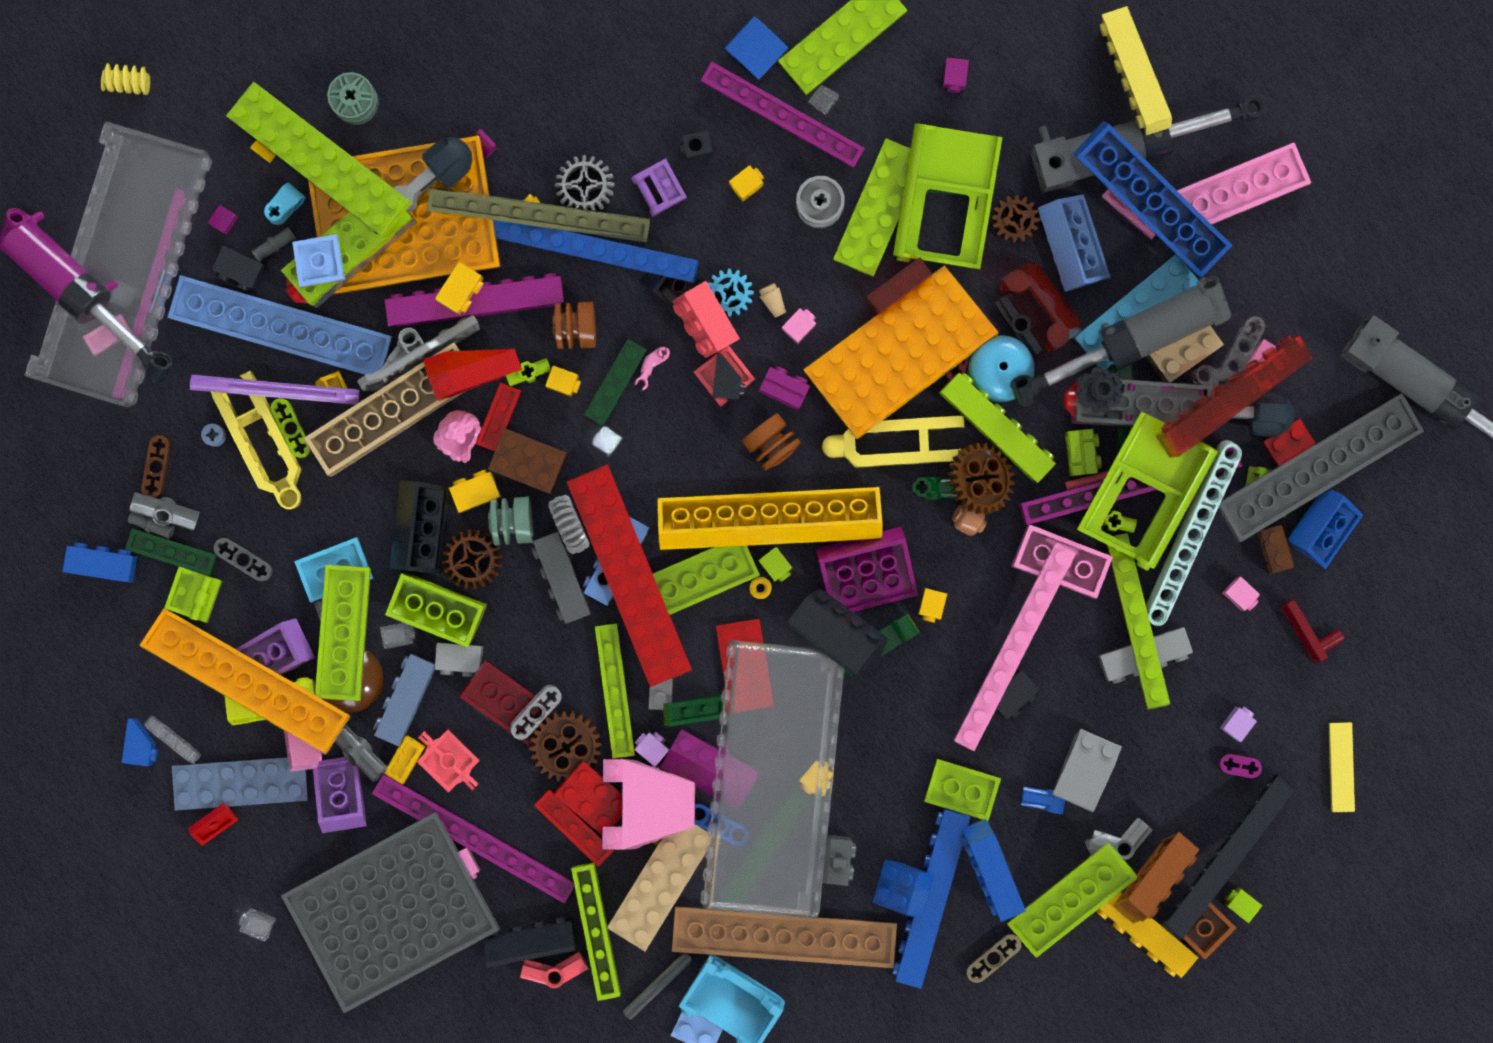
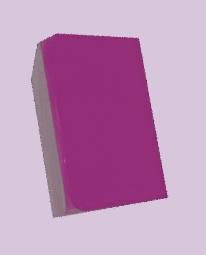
[475,129,497,159]
[208,205,238,235]

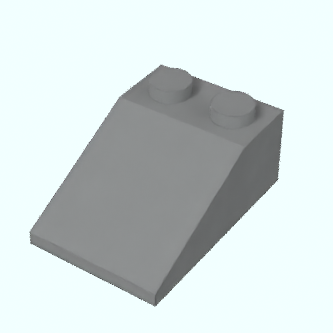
[1052,729,1121,812]

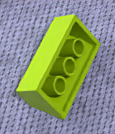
[385,572,487,648]

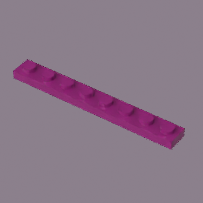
[701,62,865,168]

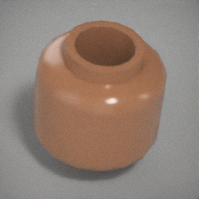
[952,505,986,536]

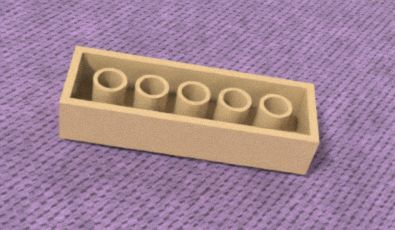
[607,824,716,951]

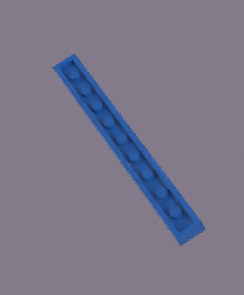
[493,220,699,283]

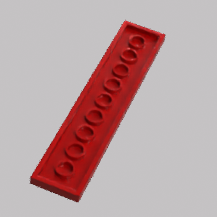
[567,465,692,687]

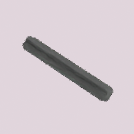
[623,953,693,1020]

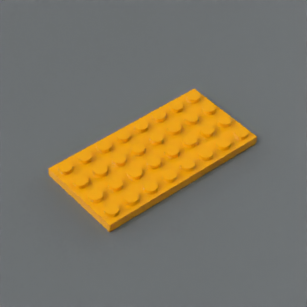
[804,265,998,439]

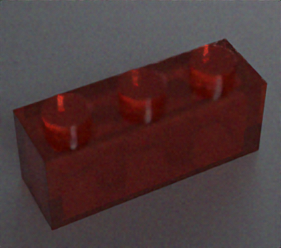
[866,257,933,315]

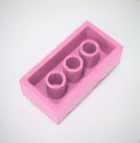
[1011,525,1113,598]

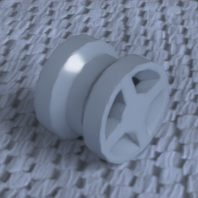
[201,424,226,447]

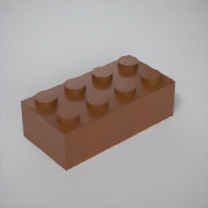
[1113,832,1199,923]

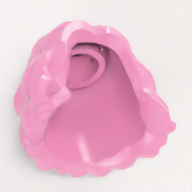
[433,410,481,463]

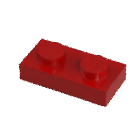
[188,803,238,846]

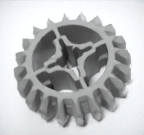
[555,155,615,211]
[549,495,590,554]

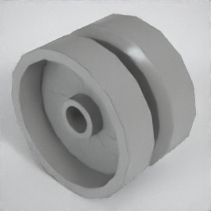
[796,176,845,228]

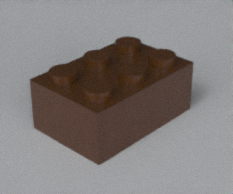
[488,428,568,495]

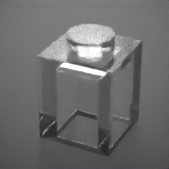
[380,623,415,649]
[239,908,276,941]

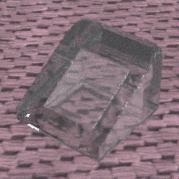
[808,85,839,115]
[591,426,622,456]

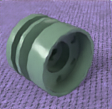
[327,72,379,125]
[488,496,533,546]

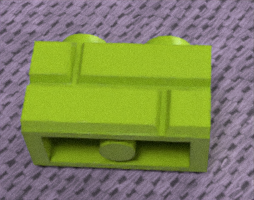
[1065,429,1101,477]

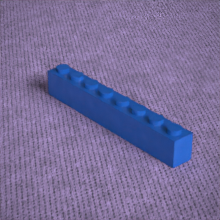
[892,808,970,989]

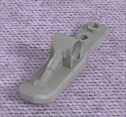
[357,315,480,391]

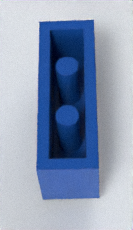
[63,542,137,583]

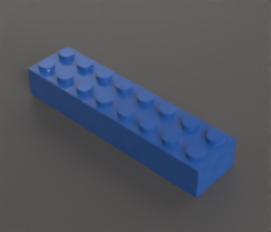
[1072,121,1233,278]

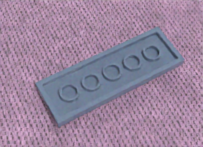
[172,757,309,810]

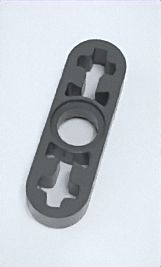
[214,538,273,581]

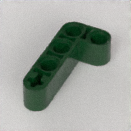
[837,613,920,678]

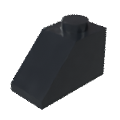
[712,353,745,401]

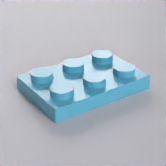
[294,537,373,603]

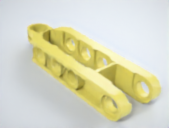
[211,371,301,510]
[822,416,964,468]

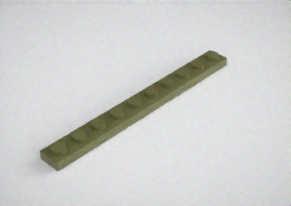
[427,187,650,242]

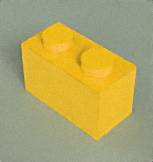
[435,262,484,315]
[449,470,501,513]

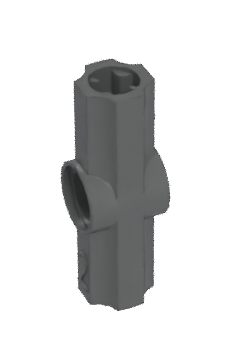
[129,492,200,531]
[334,724,388,782]

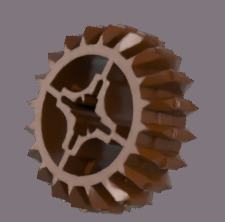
[442,530,502,589]

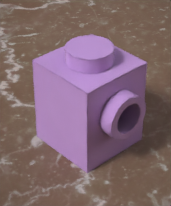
[635,732,670,767]

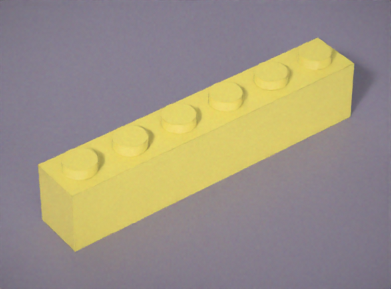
[1099,6,1172,136]

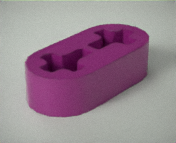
[1218,754,1262,778]

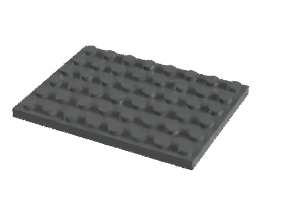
[281,811,500,1013]

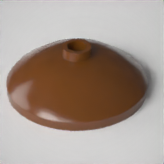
[324,649,384,712]

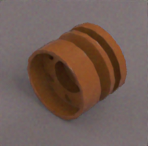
[552,301,596,350]
[742,413,801,471]

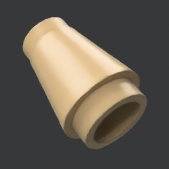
[759,283,786,318]

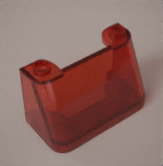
[998,262,1082,355]

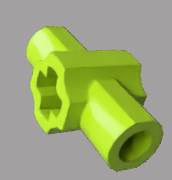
[506,358,551,386]
[1102,511,1137,533]

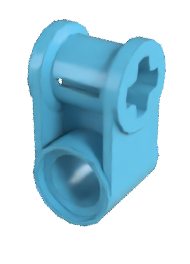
[264,182,306,225]

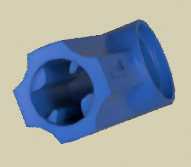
[1020,786,1065,814]

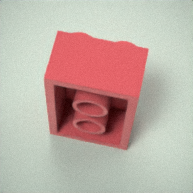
[672,281,740,358]

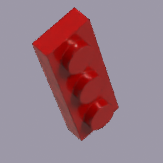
[476,382,522,452]

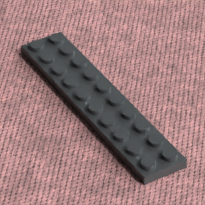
[1218,393,1424,542]

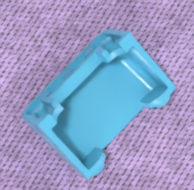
[679,955,785,1043]

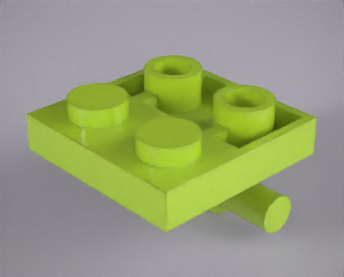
[165,567,222,623]

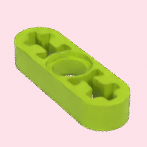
[271,398,311,458]

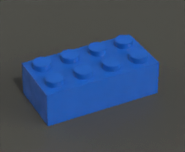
[961,819,1026,922]

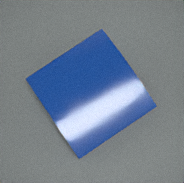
[724,16,788,80]

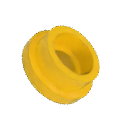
[750,577,772,599]

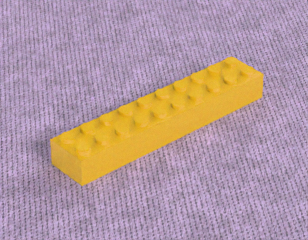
[658,487,882,550]

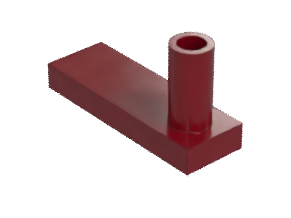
[1280,600,1345,663]

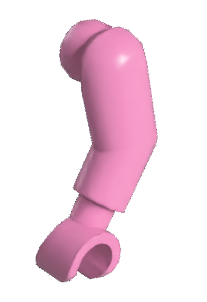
[634,347,670,390]

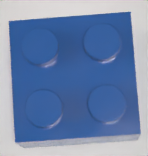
[873,860,935,918]

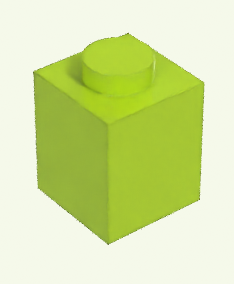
[759,547,792,582]
[1224,887,1262,923]

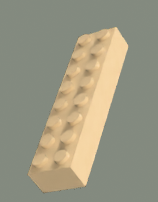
[304,343,464,477]

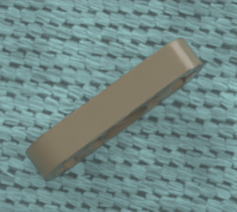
[966,933,1021,983]

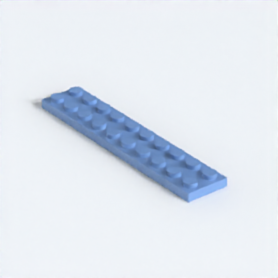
[168,275,393,375]

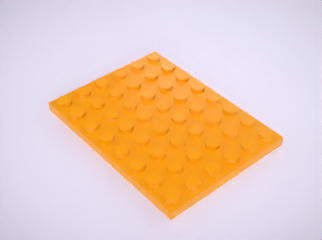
[308,136,500,294]

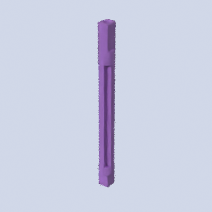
[190,375,360,405]

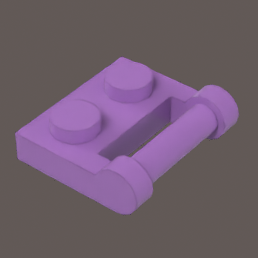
[631,159,687,217]

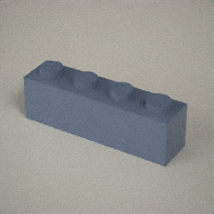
[373,654,435,746]

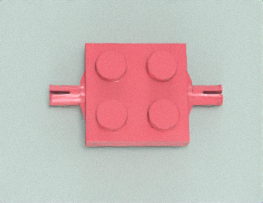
[417,729,480,792]

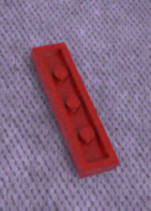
[534,789,614,867]

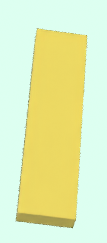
[1328,722,1355,812]

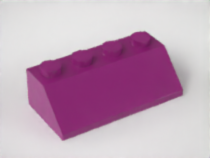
[661,729,759,810]

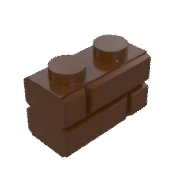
[1257,525,1294,574]

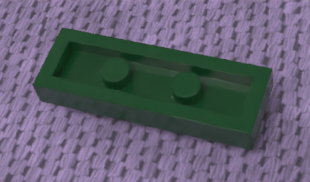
[663,695,726,727]

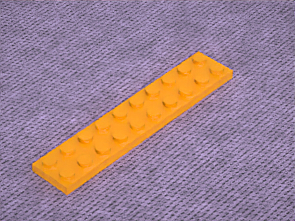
[140,608,350,755]

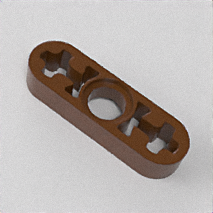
[141,435,171,498]

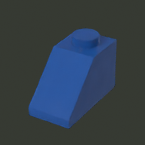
[122,718,158,766]

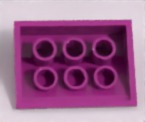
[815,527,918,612]

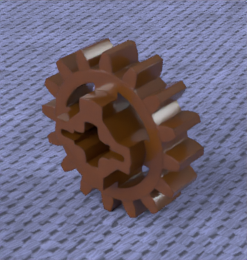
[991,195,1040,244]

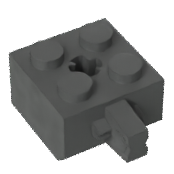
[820,835,856,886]

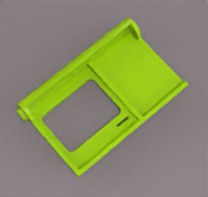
[893,123,1002,269]

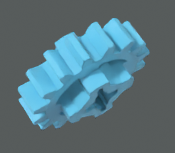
[708,269,754,317]

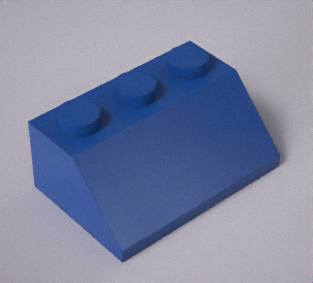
[1287,489,1363,569]

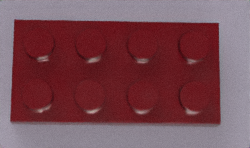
[459,660,557,746]

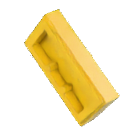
[384,735,426,785]

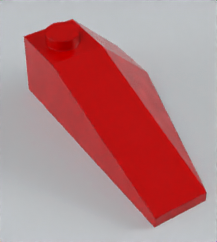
[423,349,522,402]

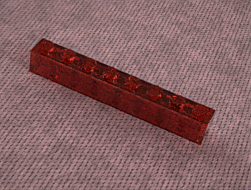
[1155,335,1313,458]

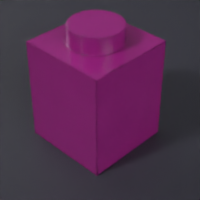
[942,58,969,93]

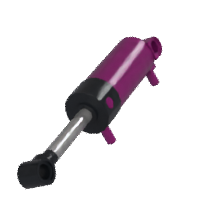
[0,208,172,383]

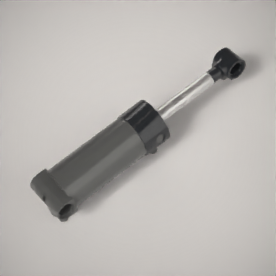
[1010,276,1231,406]

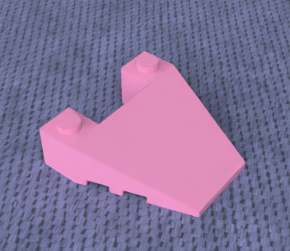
[603,760,695,850]

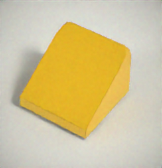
[250,140,276,163]
[315,371,348,389]

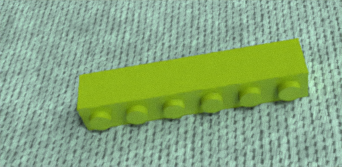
[939,373,1056,483]
[571,862,621,1001]

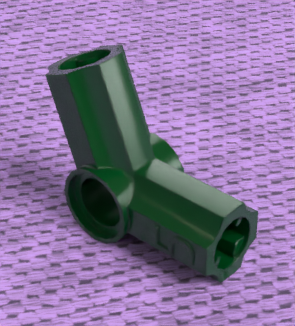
[912,477,966,500]

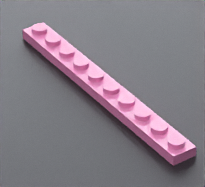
[954,542,1076,751]

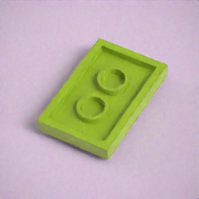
[924,759,1001,821]

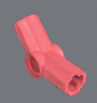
[520,951,589,988]

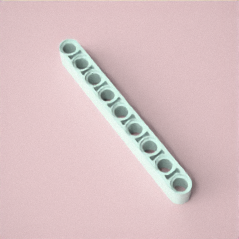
[1146,440,1242,626]

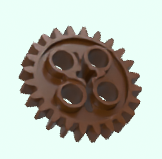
[948,442,1015,515]
[529,710,601,782]

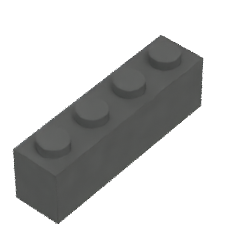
[531,532,591,624]

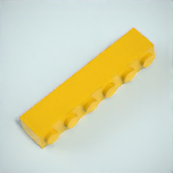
[1096,892,1199,978]

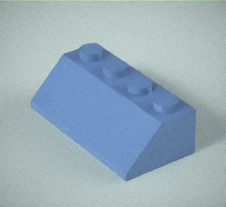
[1038,195,1111,292]

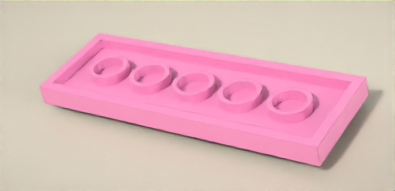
[1177,143,1311,225]

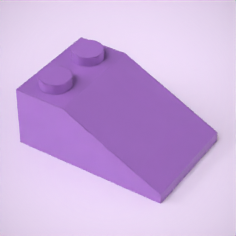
[236,618,315,676]
[313,757,367,833]

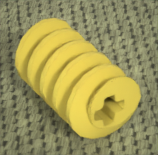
[101,63,150,95]

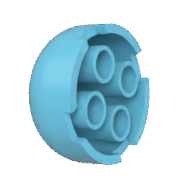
[967,335,1035,402]

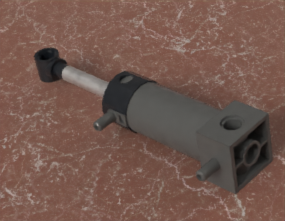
[1030,95,1265,194]
[1339,315,1493,439]

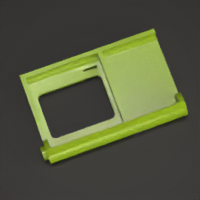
[1077,411,1219,570]

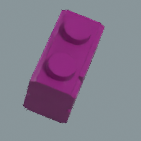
[759,366,810,411]

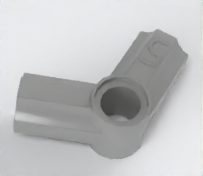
[1089,817,1152,860]

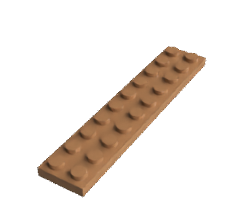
[672,906,897,968]

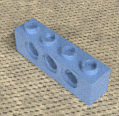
[582,517,650,606]

